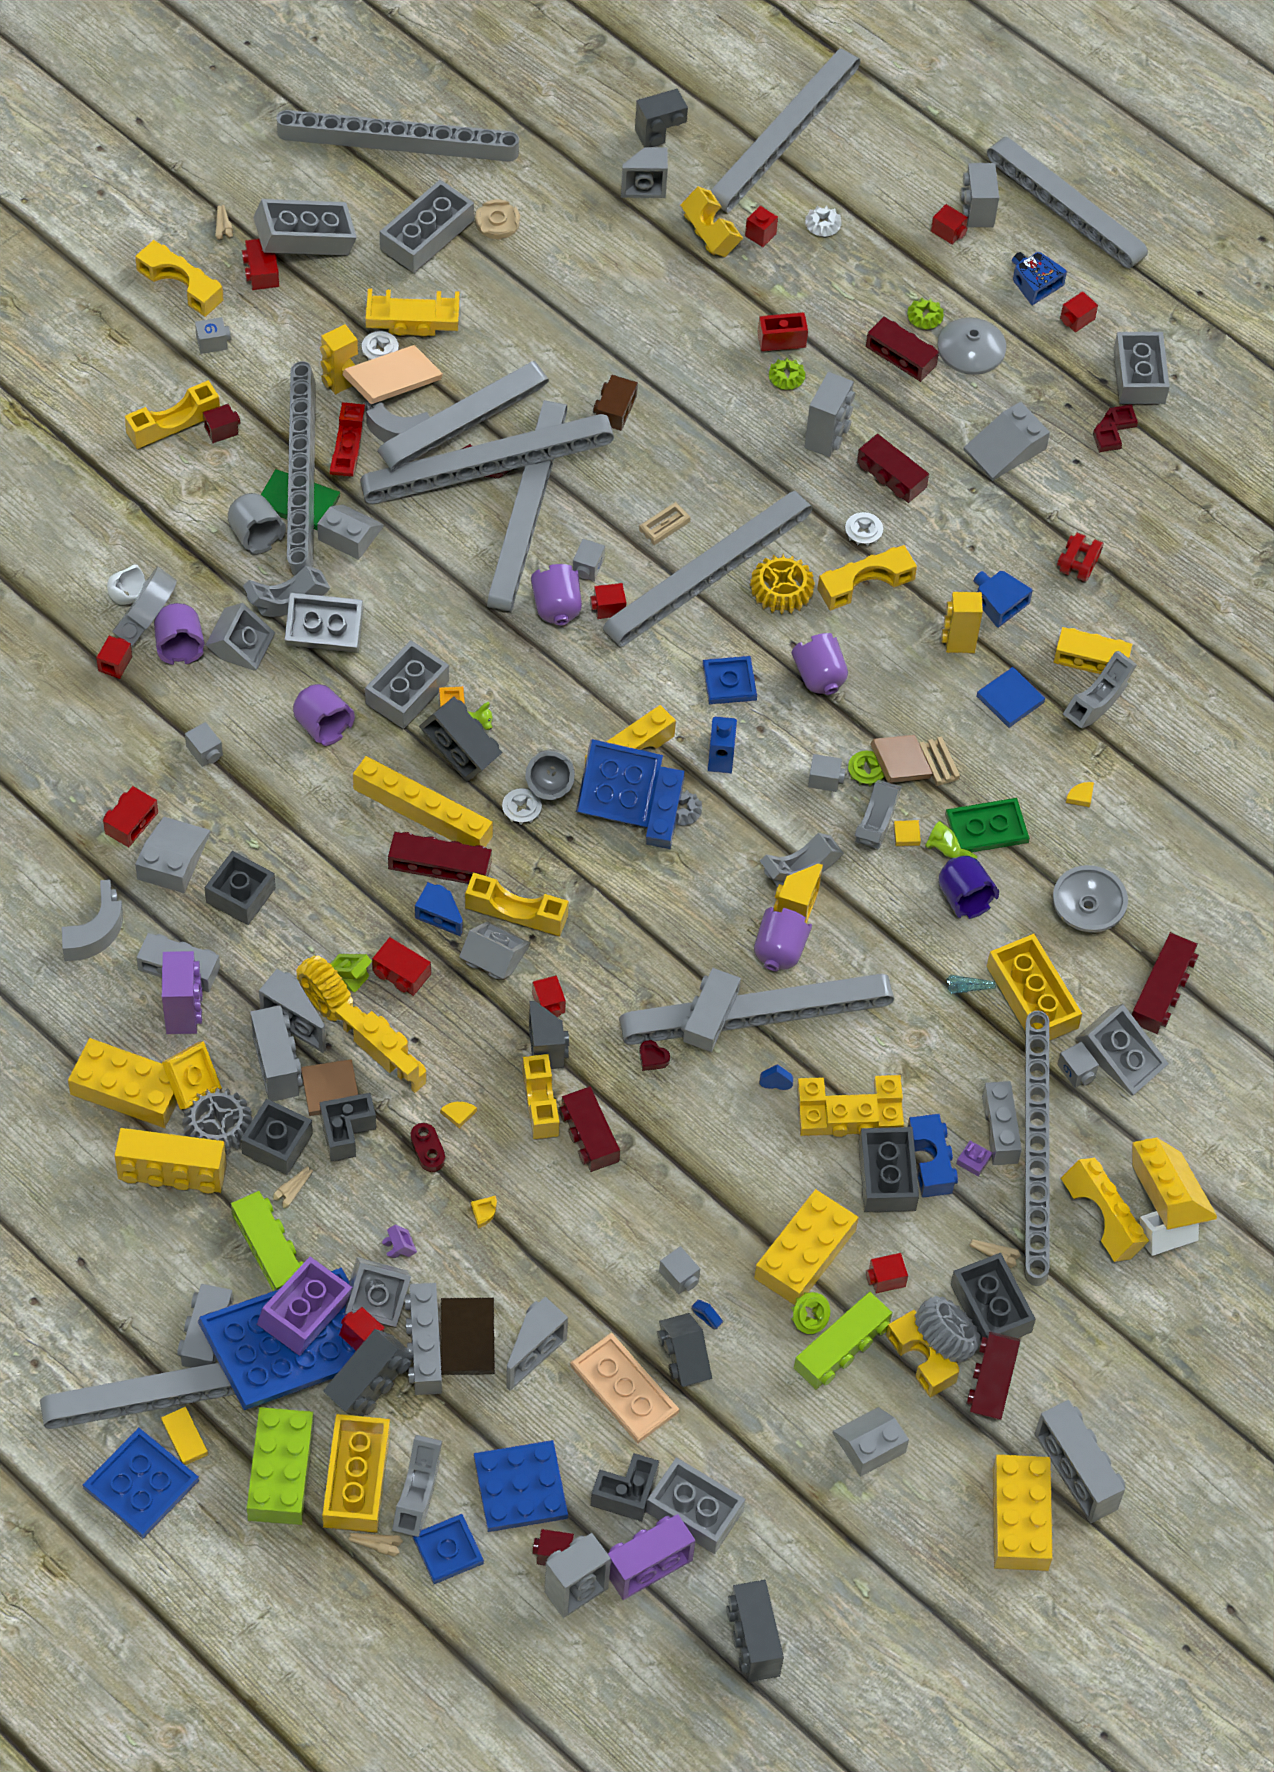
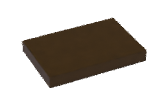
[441,1298,495,1375]

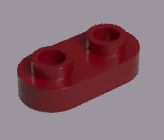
[410,1123,445,1172]

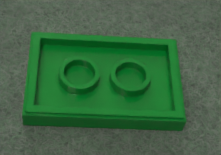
[261,469,340,531]
[945,798,1030,853]

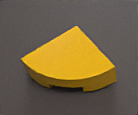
[1066,782,1094,807]
[440,1102,477,1128]
[471,1195,497,1228]

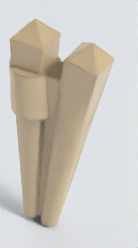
[216,205,233,239]
[273,1166,313,1208]
[970,1239,1021,1268]
[349,1533,403,1557]

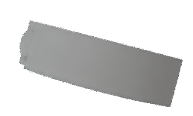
[364,401,430,443]
[113,566,177,646]
[243,566,331,617]
[1063,651,1137,728]
[855,779,902,849]
[760,833,844,887]
[62,880,123,961]
[392,1435,442,1537]

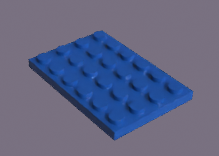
[198,1268,356,1410]

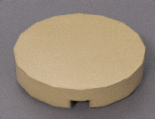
[475,199,520,239]

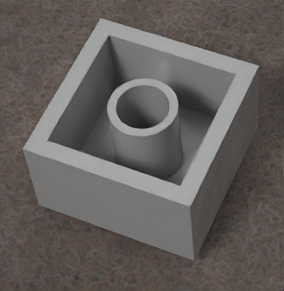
[960,163,999,227]

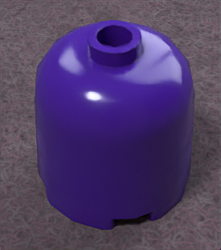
[938,856,999,919]

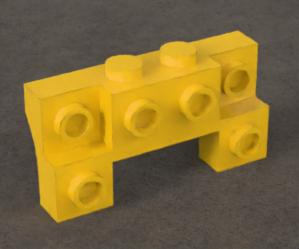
[366,288,460,336]
[335,1001,426,1093]
[797,1075,904,1137]

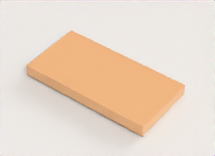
[343,345,443,404]
[570,1332,679,1444]

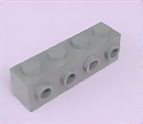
[405,1283,442,1395]

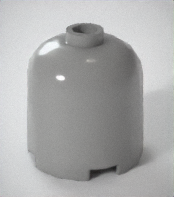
[228,493,286,554]
[525,749,575,800]

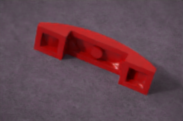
[330,402,365,477]

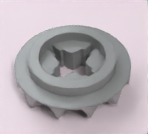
[675,790,702,825]

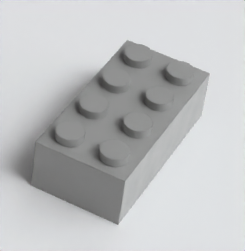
[379,179,474,273]
[253,199,357,255]
[1035,1400,1125,1524]

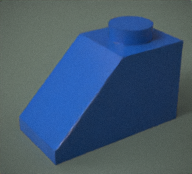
[415,882,463,937]

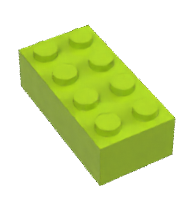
[247,1407,314,1525]

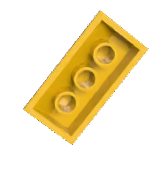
[1132,1137,1217,1230]

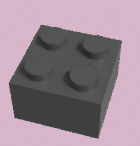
[204,851,276,925]
[241,1098,313,1175]

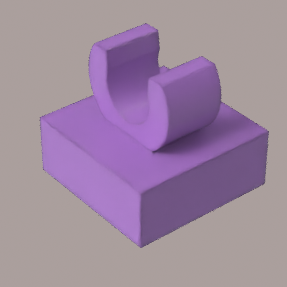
[956,1140,992,1177]
[382,1225,417,1258]

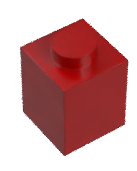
[931,204,968,245]
[745,206,778,247]
[1060,291,1098,333]
[590,583,627,619]
[96,635,133,679]
[532,975,566,1017]
[866,1253,908,1293]
[339,1307,385,1351]

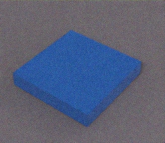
[702,656,757,705]
[977,667,1045,728]
[412,1514,484,1585]

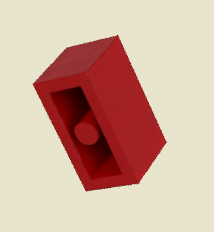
[242,239,279,290]
[757,312,808,352]
[103,786,158,848]
[372,937,431,996]

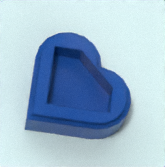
[759,1064,794,1090]
[691,1299,723,1329]

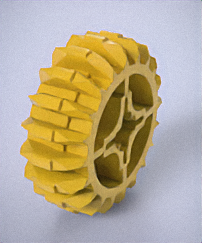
[750,554,815,615]
[296,955,353,1021]

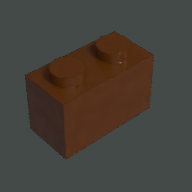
[593,375,638,431]

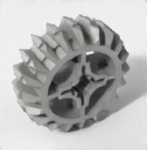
[182,1087,253,1154]
[915,1296,981,1363]

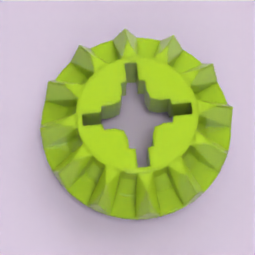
[907,297,944,329]
[769,357,806,390]
[848,750,885,786]
[791,1292,830,1334]

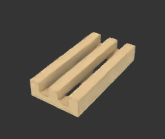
[639,502,691,545]
[919,736,960,786]

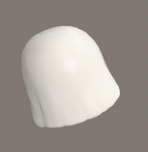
[107,565,146,605]

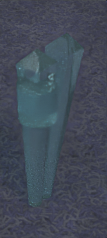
[946,975,996,993]

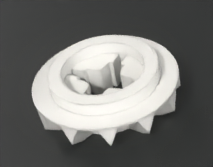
[805,205,841,237]
[362,331,399,360]
[845,512,883,546]
[502,788,542,825]

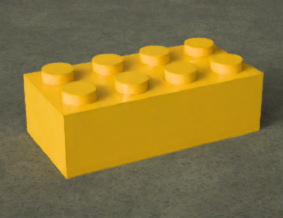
[986,934,1082,1041]
[68,1038,177,1128]
[114,1128,227,1194]
[754,1189,859,1305]
[322,1414,390,1533]
[993,1455,1052,1571]

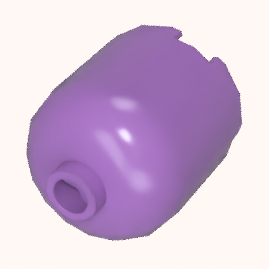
[531,564,582,626]
[154,603,205,665]
[791,633,848,695]
[293,684,355,746]
[754,907,812,971]

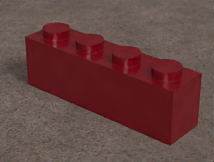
[388,831,492,884]
[1132,932,1199,1035]

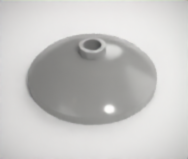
[937,317,1006,375]
[1053,865,1128,932]

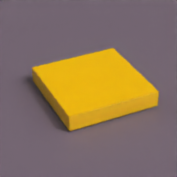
[162,1041,222,1110]

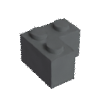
[635,88,688,147]
[319,1092,376,1162]
[657,1313,713,1387]
[590,1453,659,1521]

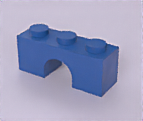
[646,766,685,849]
[907,1114,958,1198]

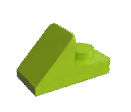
[330,954,372,992]

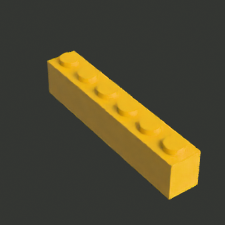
[353,756,493,847]

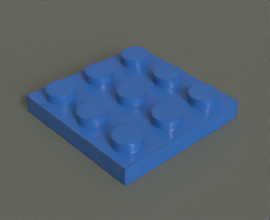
[576,739,663,828]
[83,1428,199,1539]
[474,1440,568,1532]

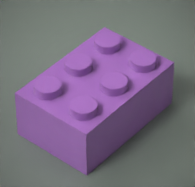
[162,951,203,1034]
[257,1257,352,1356]
[608,1514,695,1600]

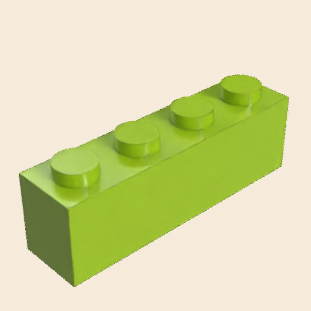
[231,1191,303,1291]
[794,1291,893,1390]

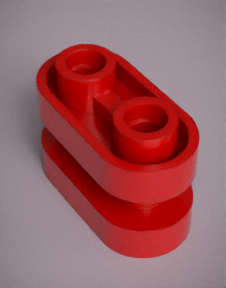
[1057,532,1104,582]

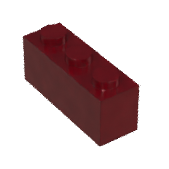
[866,316,939,382]
[857,433,929,503]
[559,1086,620,1172]
[966,1331,1021,1420]

